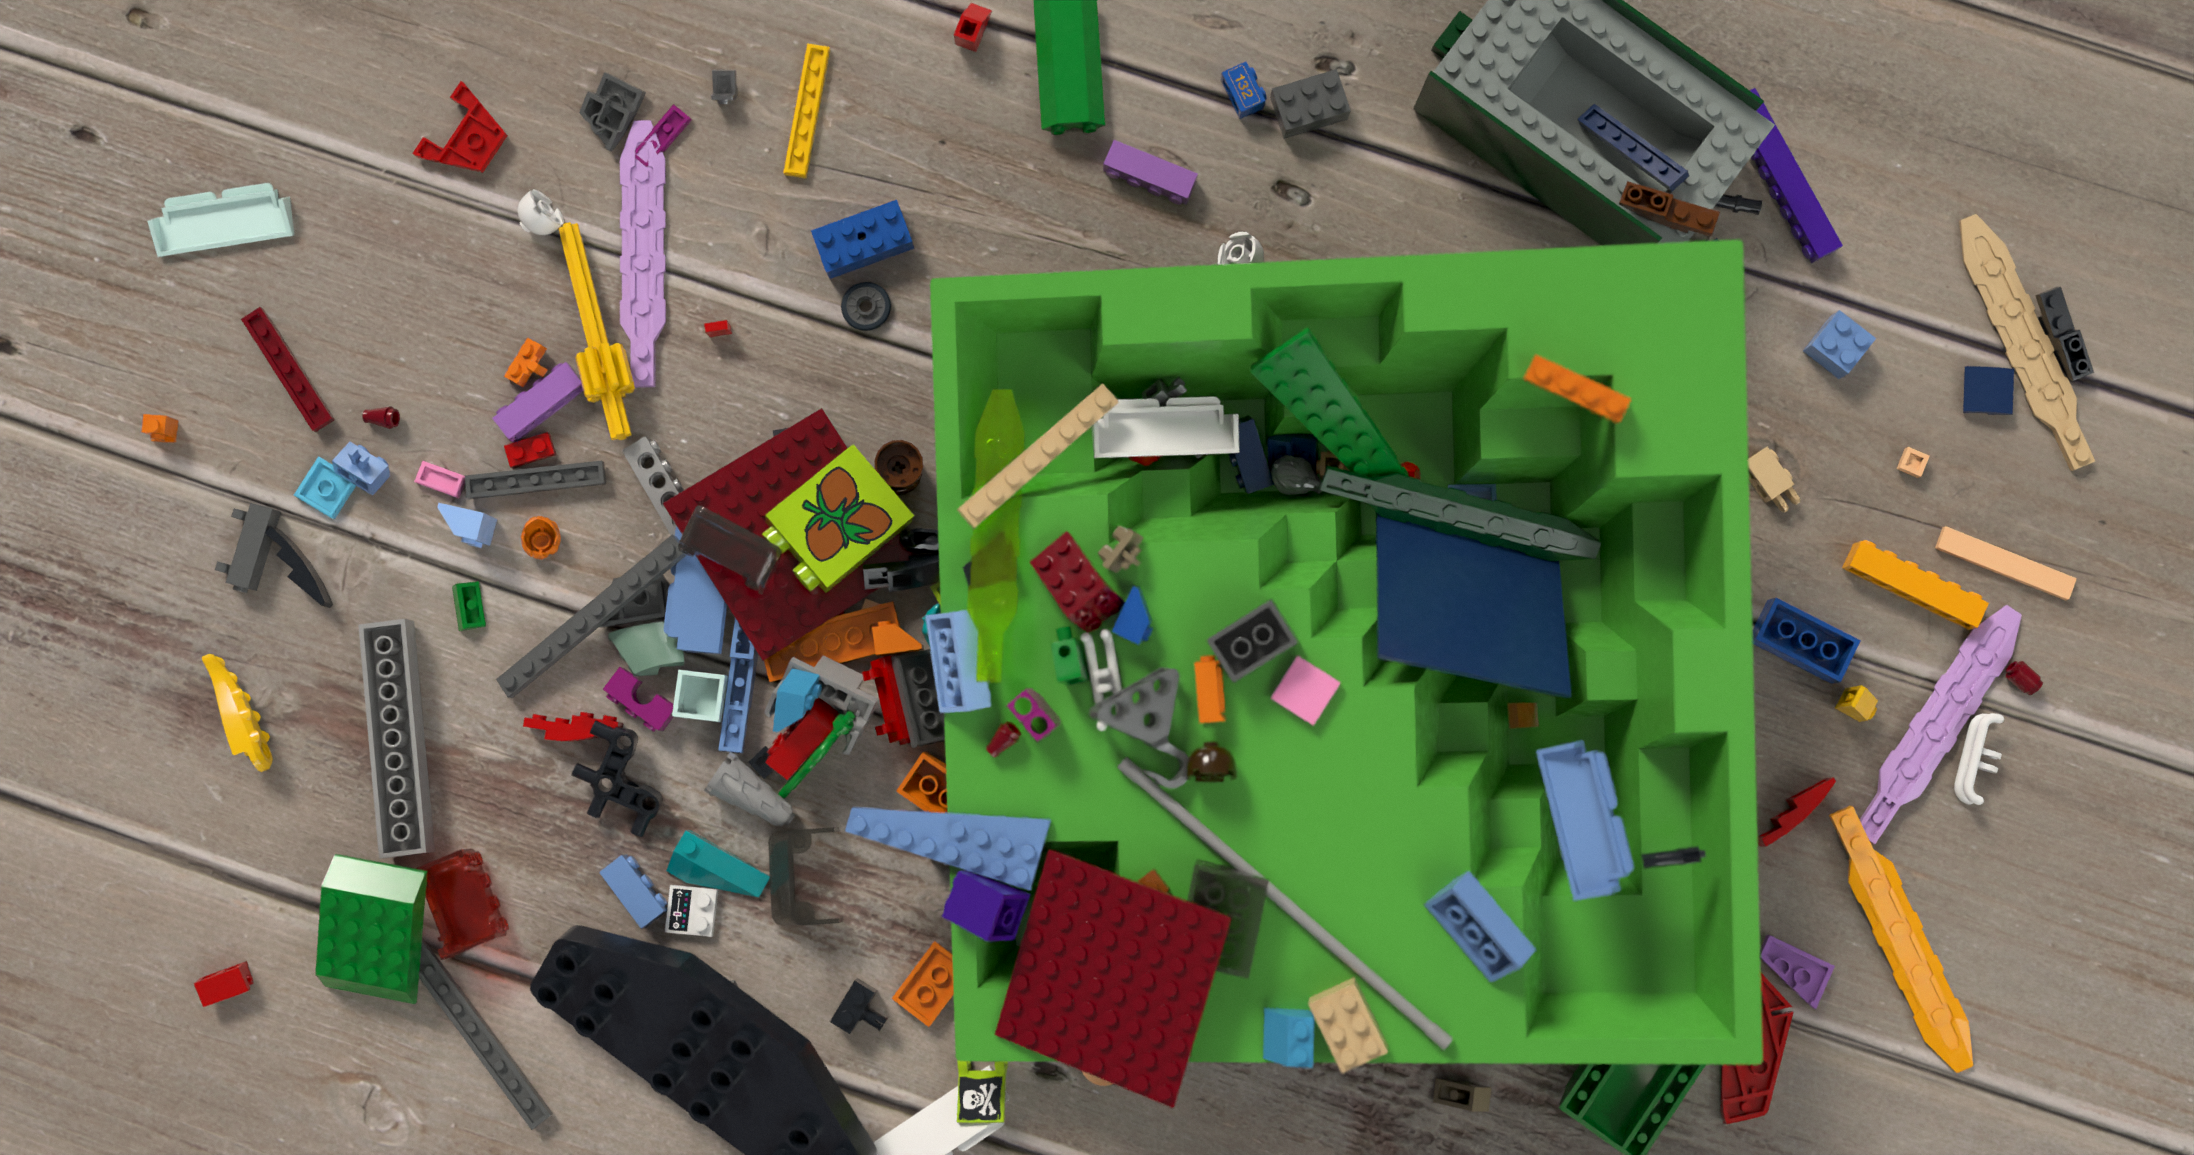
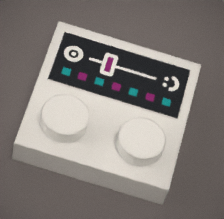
[665,885,718,937]

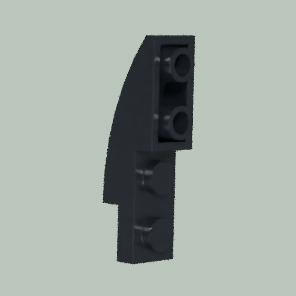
[2035,287,2094,381]
[863,553,940,592]

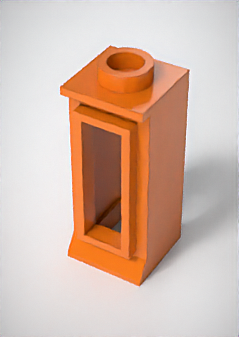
[1195,655,1227,723]

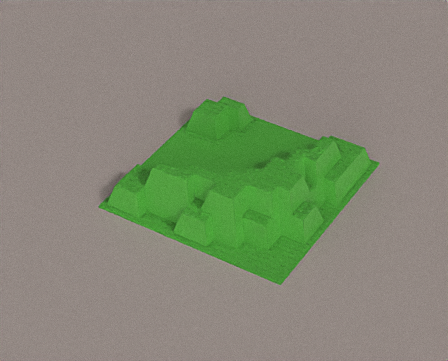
[930,240,1762,1064]

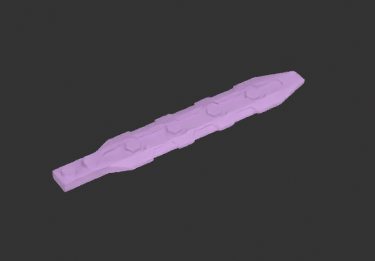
[620,120,666,388]
[1859,605,2022,844]

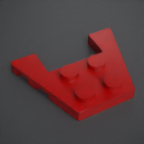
[412,81,508,173]

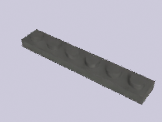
[465,460,606,500]

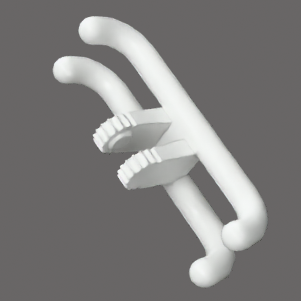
[1081,629,1122,731]
[1954,713,2004,805]

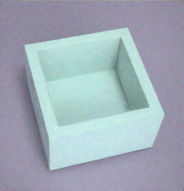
[672,670,729,723]

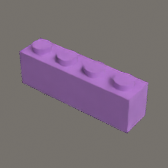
[1103,140,1198,205]
[492,362,583,443]

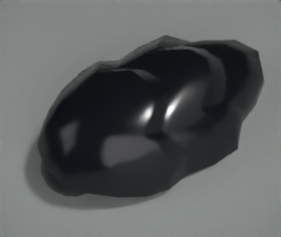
[900,528,939,554]

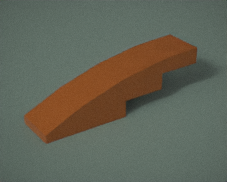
[1508,703,1539,728]

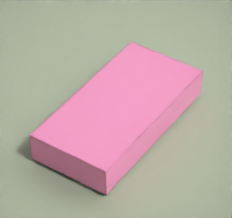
[414,461,465,499]

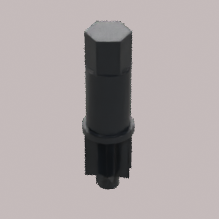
[1642,846,1706,869]

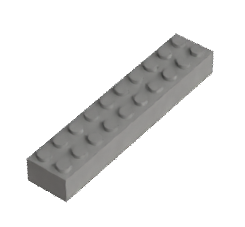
[358,619,435,859]

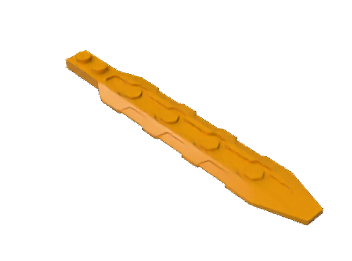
[1829,805,1973,1073]

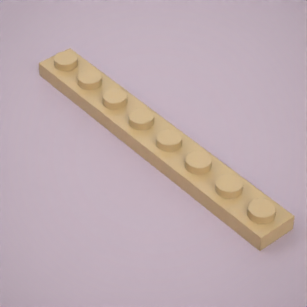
[957,384,1119,529]

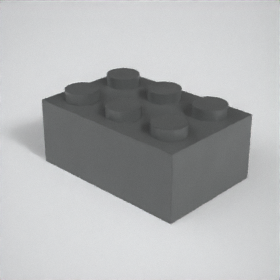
[1270,69,1351,139]
[1207,598,1299,683]

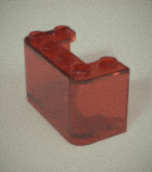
[415,849,509,961]

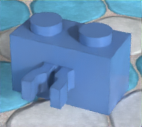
[332,442,390,496]

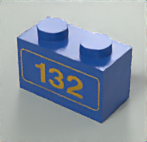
[1221,62,1267,119]

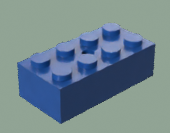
[811,200,915,279]
[1752,597,1861,684]

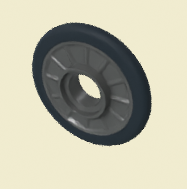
[841,282,891,331]

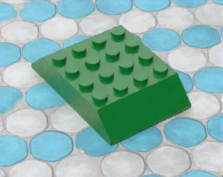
[315,854,427,1004]
[1558,1064,1706,1155]

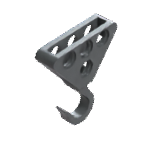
[1089,667,1188,788]

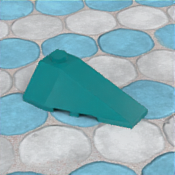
[666,830,771,897]

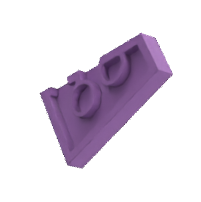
[1760,935,1835,1009]

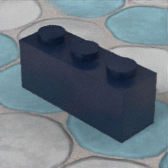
[1228,415,1274,494]

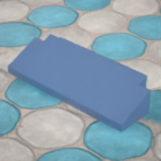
[664,527,727,654]
[1536,740,1634,901]

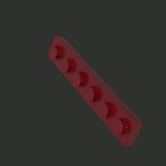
[241,307,335,432]

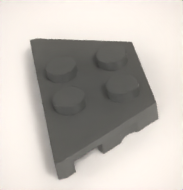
[599,575,670,628]

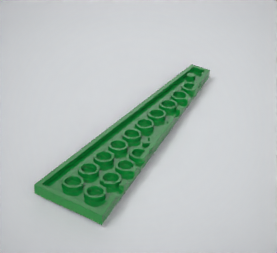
[1250,327,1408,477]

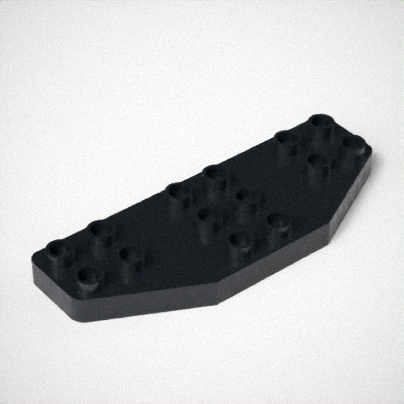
[530,925,877,1155]

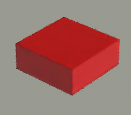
[704,320,732,337]

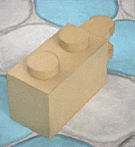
[1748,446,1800,513]

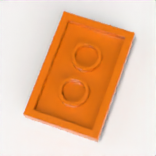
[891,941,954,1027]

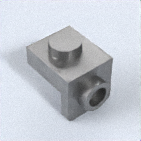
[711,70,737,104]

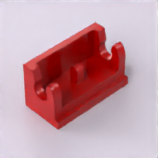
[193,961,254,1007]

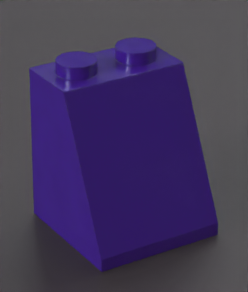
[942,871,1031,941]

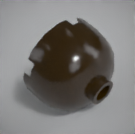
[1186,742,1237,783]

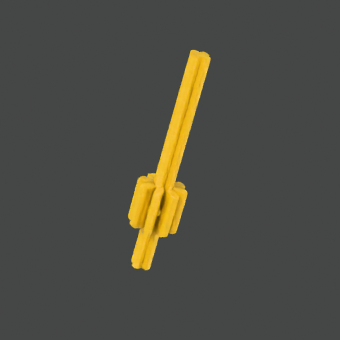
[558,222,635,441]

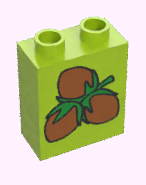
[762,444,914,593]

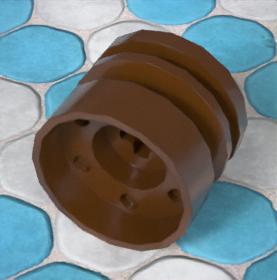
[874,440,923,495]

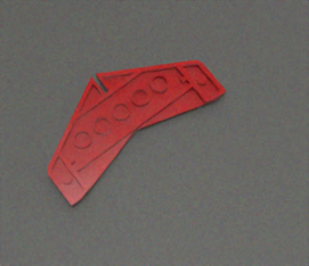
[1720,972,1794,1125]

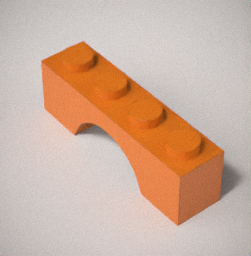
[1523,355,1631,424]

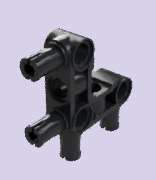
[571,721,663,837]

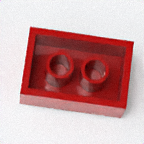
[765,698,840,780]

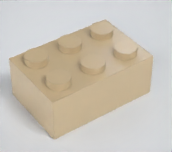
[1308,977,1388,1073]

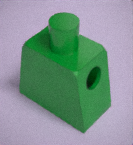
[1051,626,1090,686]

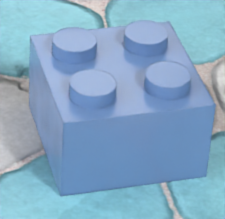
[1803,310,1876,379]

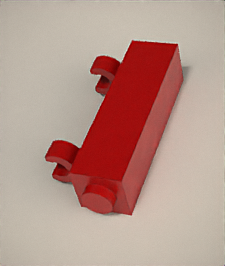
[862,654,911,746]

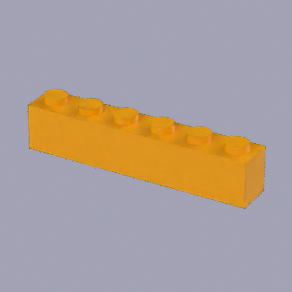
[1842,540,1989,630]

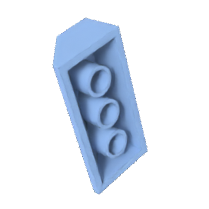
[926,609,991,713]

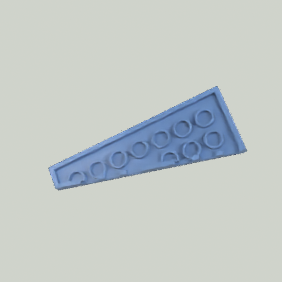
[845,807,1051,890]

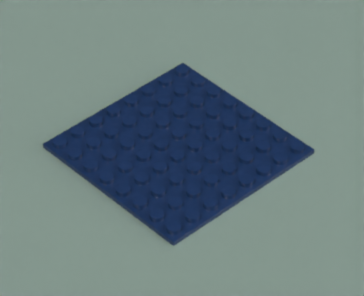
[1376,512,1571,698]

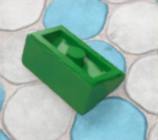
[452,581,486,631]

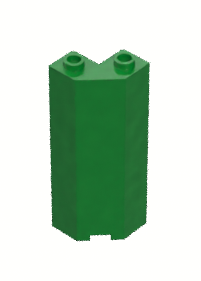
[1033,0,1105,135]

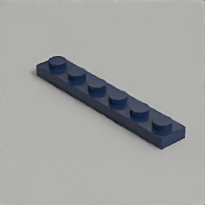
[1577,104,1689,192]

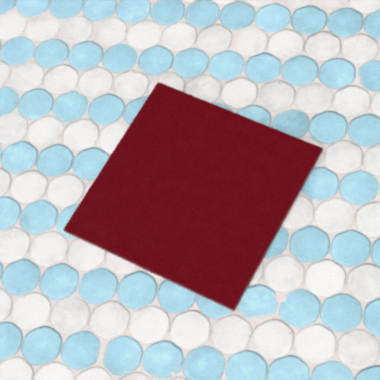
[662,408,916,661]
[994,849,1232,1108]

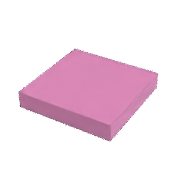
[1271,656,1341,725]

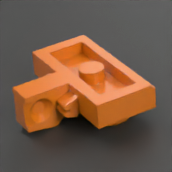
[504,338,548,387]

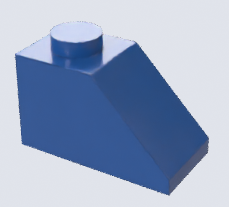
[1112,586,1153,645]

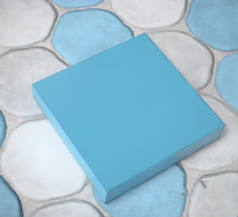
[294,456,356,519]

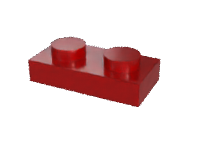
[504,432,556,469]

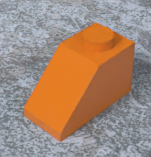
[872,621,924,656]

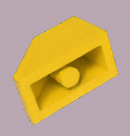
[1835,685,1878,722]

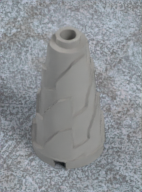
[704,752,795,827]

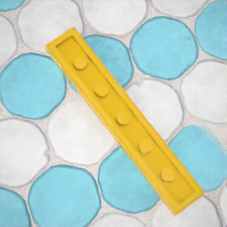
[783,43,830,178]

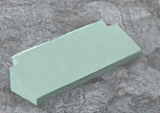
[147,183,294,257]

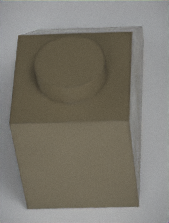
[1433,1078,1492,1112]

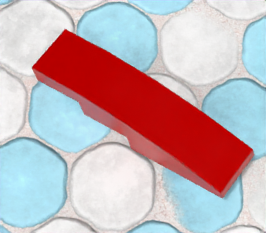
[1757,777,1836,847]

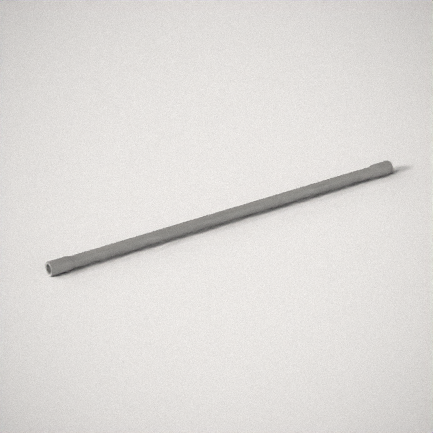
[1117,757,1453,1050]

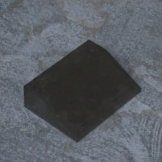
[1187,859,1269,979]

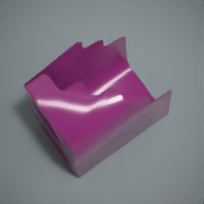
[1007,688,1061,742]

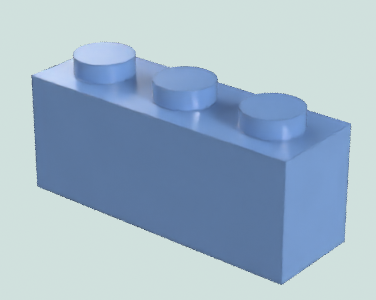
[599,854,668,929]

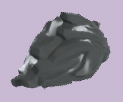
[1271,455,1322,495]

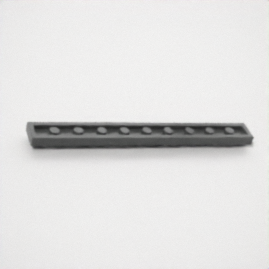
[496,534,688,698]
[419,937,553,1130]

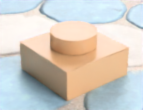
[1897,447,1930,478]

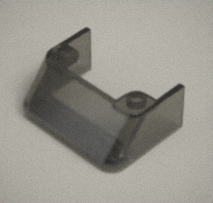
[678,505,782,595]
[768,827,844,925]

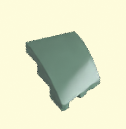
[608,622,684,676]

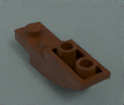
[1619,181,1720,237]

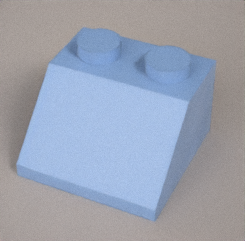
[438,503,497,548]

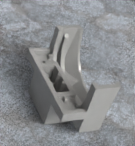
[764,655,878,755]

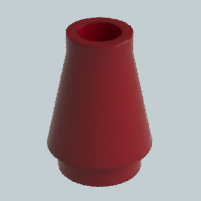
[362,406,400,429]
[986,721,1021,758]

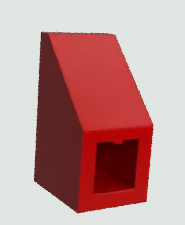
[954,3,992,52]

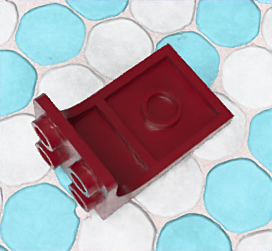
[1030,531,1125,633]

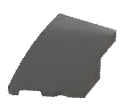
[579,72,646,151]

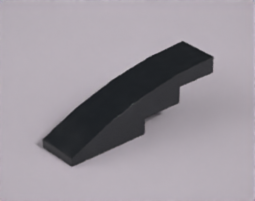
[265,526,333,608]

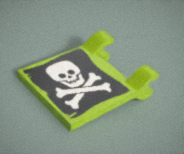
[957,1061,1008,1123]

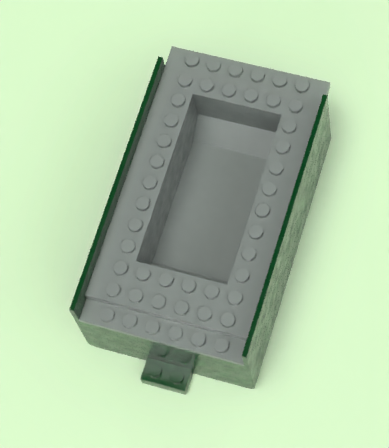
[1413,0,1775,246]

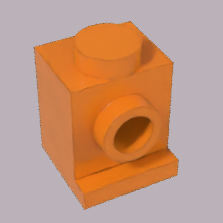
[141,414,178,443]

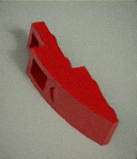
[523,712,623,741]

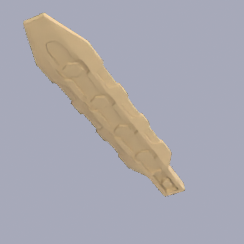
[1959,214,2095,471]

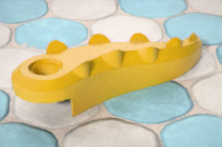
[202,654,273,772]

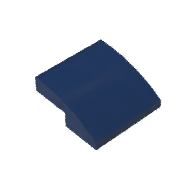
[1963,366,2014,415]
[1267,433,1318,476]

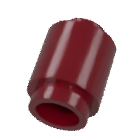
[2006,661,2043,695]

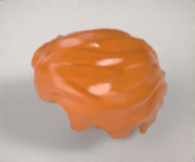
[521,516,561,560]

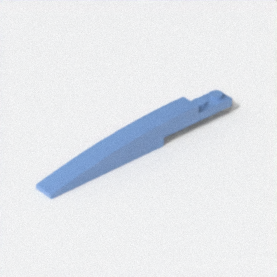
[718,618,758,754]

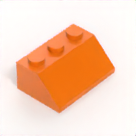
[896,751,948,813]

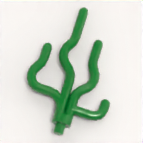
[778,711,855,799]

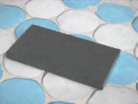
[891,649,945,748]

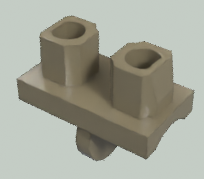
[1098,526,1144,573]

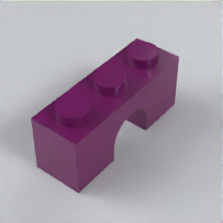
[603,667,674,732]

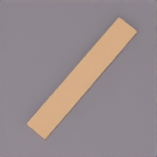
[1935,526,2077,601]

